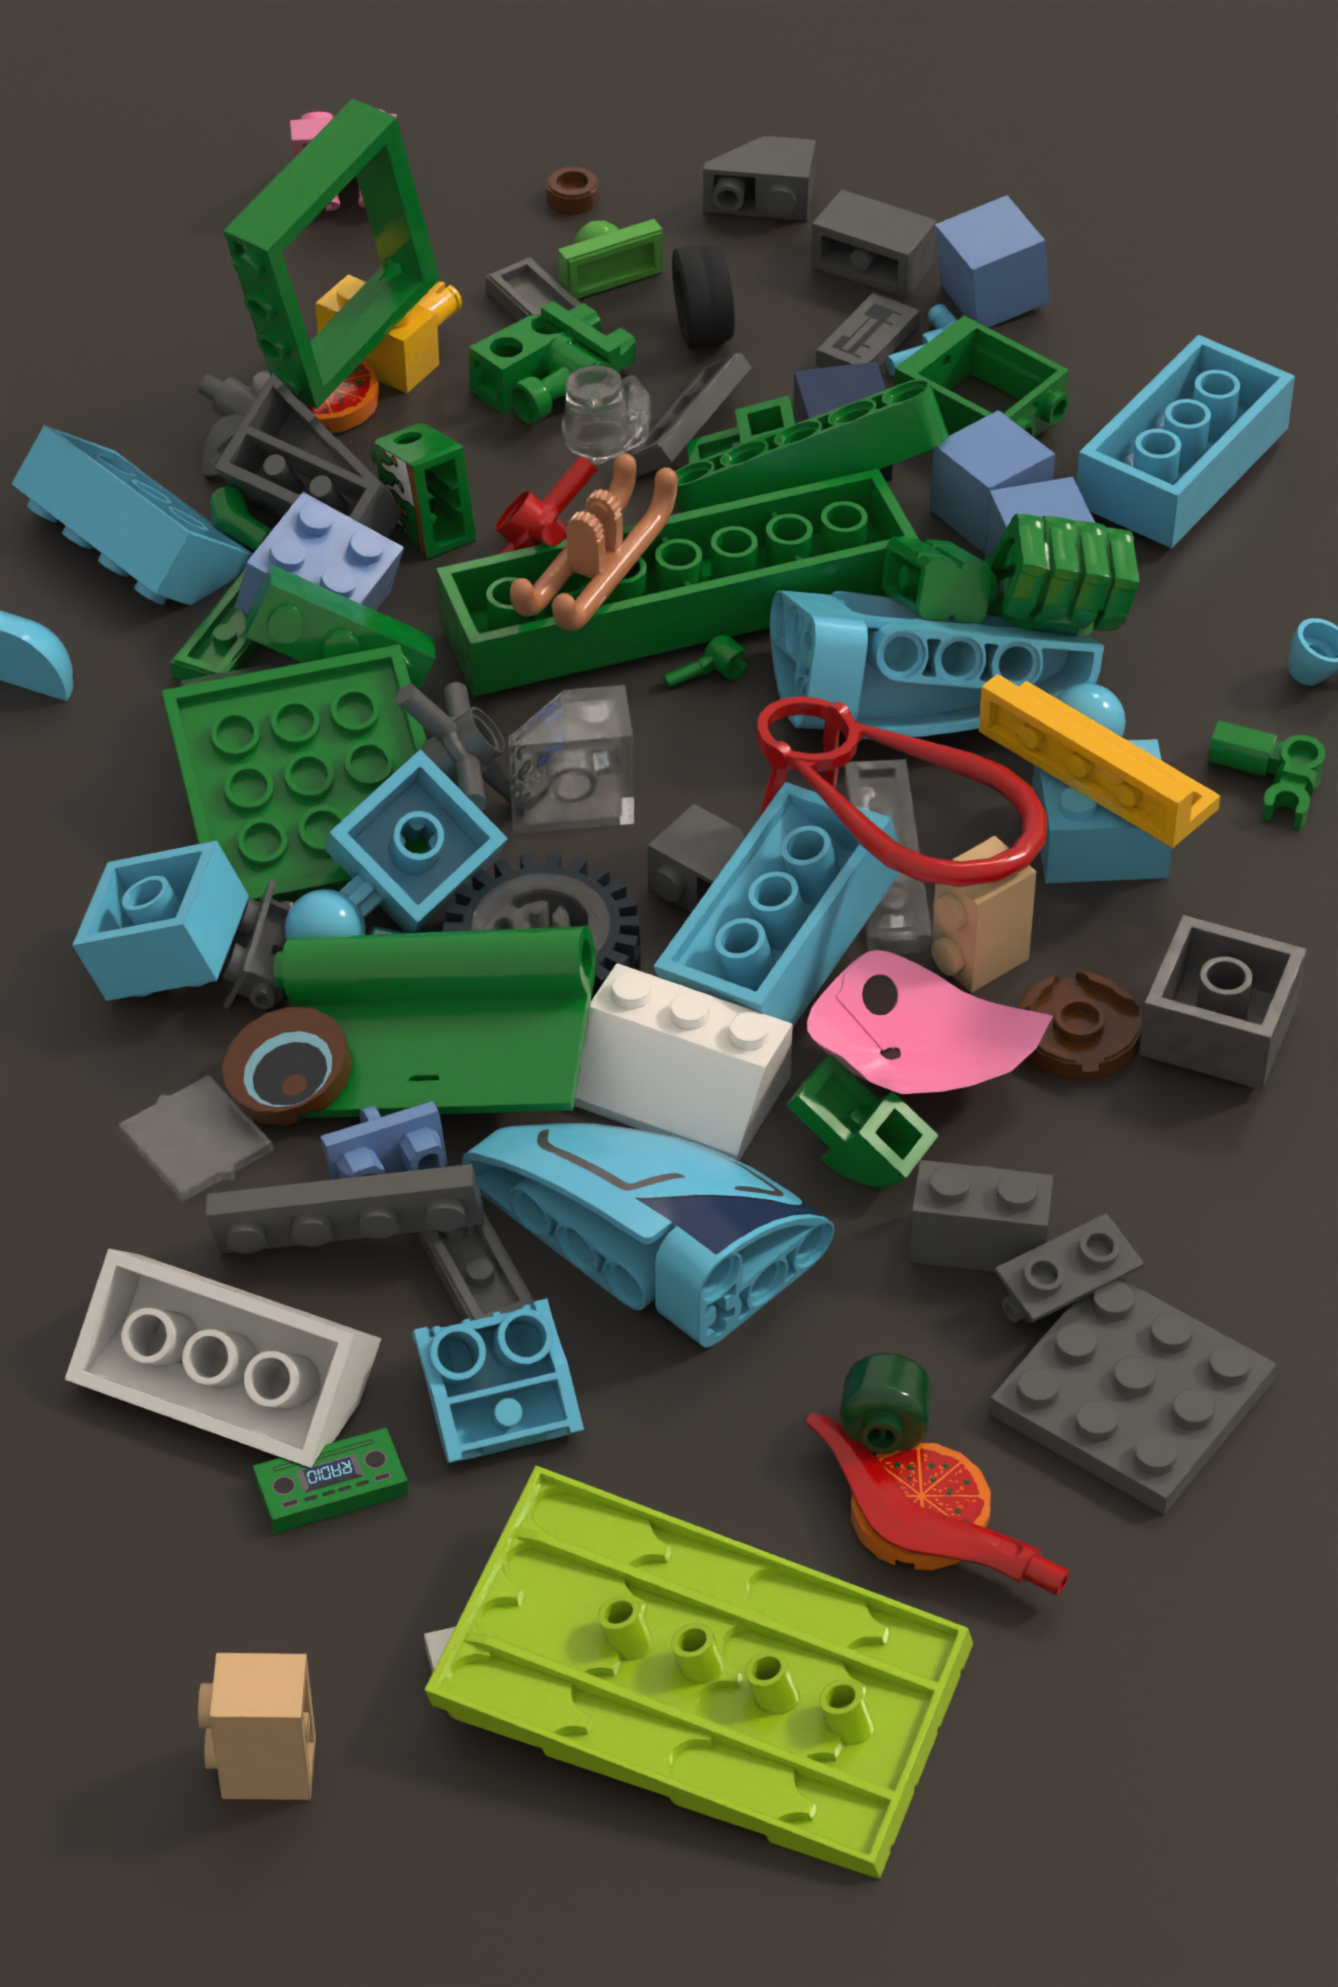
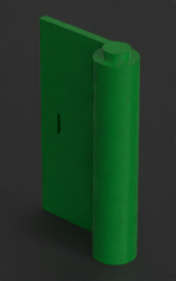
[273,926,596,1118]

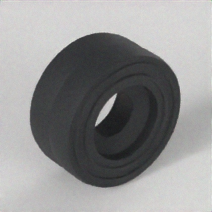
[672,242,735,346]

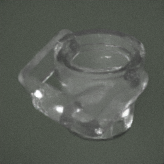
[561,365,651,464]

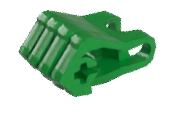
[982,513,1140,636]

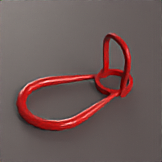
[756,696,1047,887]

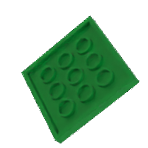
[162,644,428,902]

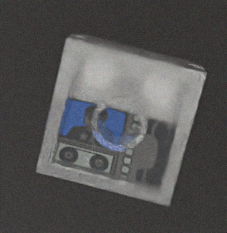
[508,685,634,834]

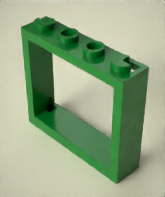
[223,98,440,409]

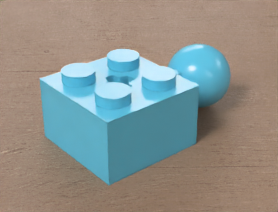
[1032,683,1172,883]
[284,749,508,941]

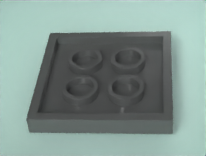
[989,1278,1277,1515]

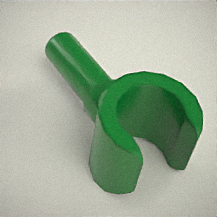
[663,635,748,688]

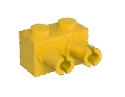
[315,274,462,393]

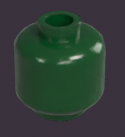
[839,1353,933,1455]

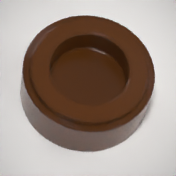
[546,167,599,214]

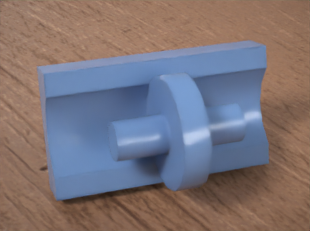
[320,1101,448,1180]

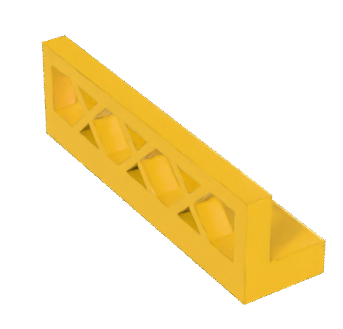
[979,674,1221,848]

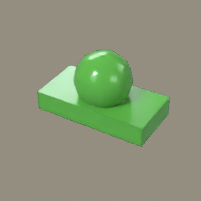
[558,219,663,299]

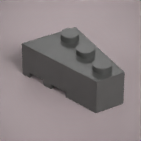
[214,373,403,538]

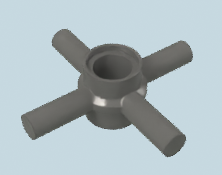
[395,682,532,811]

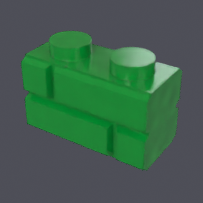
[881,536,997,624]

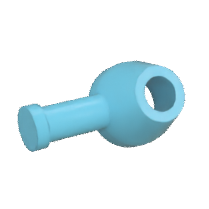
[1288,618,1338,686]

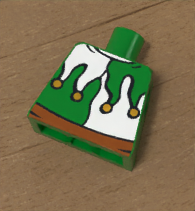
[371,423,477,559]

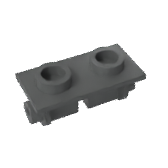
[220,879,294,1009]
[995,1213,1145,1324]

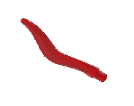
[806,1412,1071,1596]

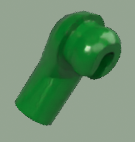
[210,486,273,552]

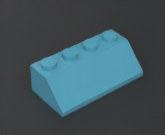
[11,425,253,605]
[654,782,900,1028]

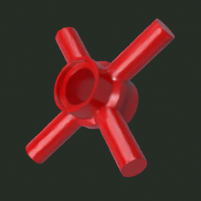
[494,455,598,554]

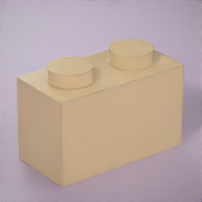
[931,836,1036,993]
[198,1653,316,1800]

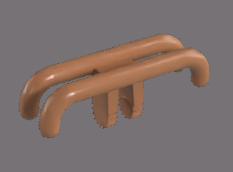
[510,453,678,632]

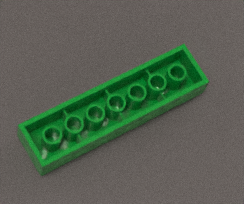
[436,468,919,697]

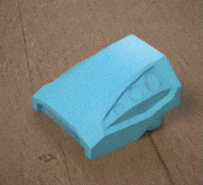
[411,1298,584,1464]

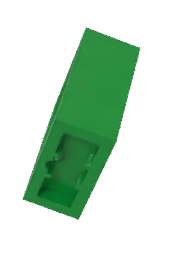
[894,315,1070,438]

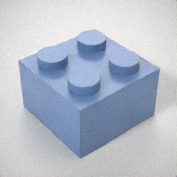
[235,492,404,614]

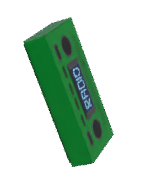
[253,1427,409,1534]

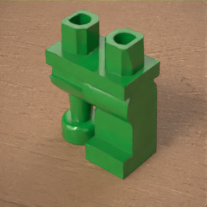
[469,301,636,424]

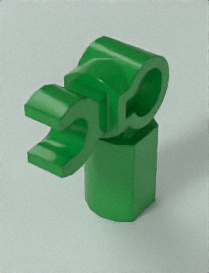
[1207,720,1326,830]

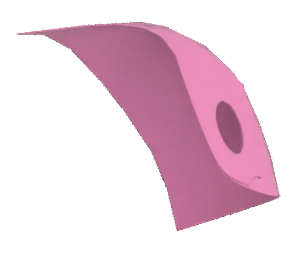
[807,950,1053,1094]

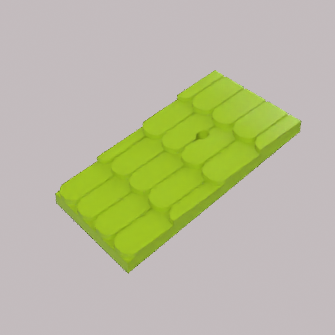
[424,1466,973,1879]

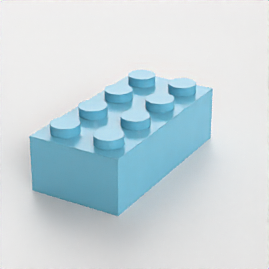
[1076,335,1295,548]

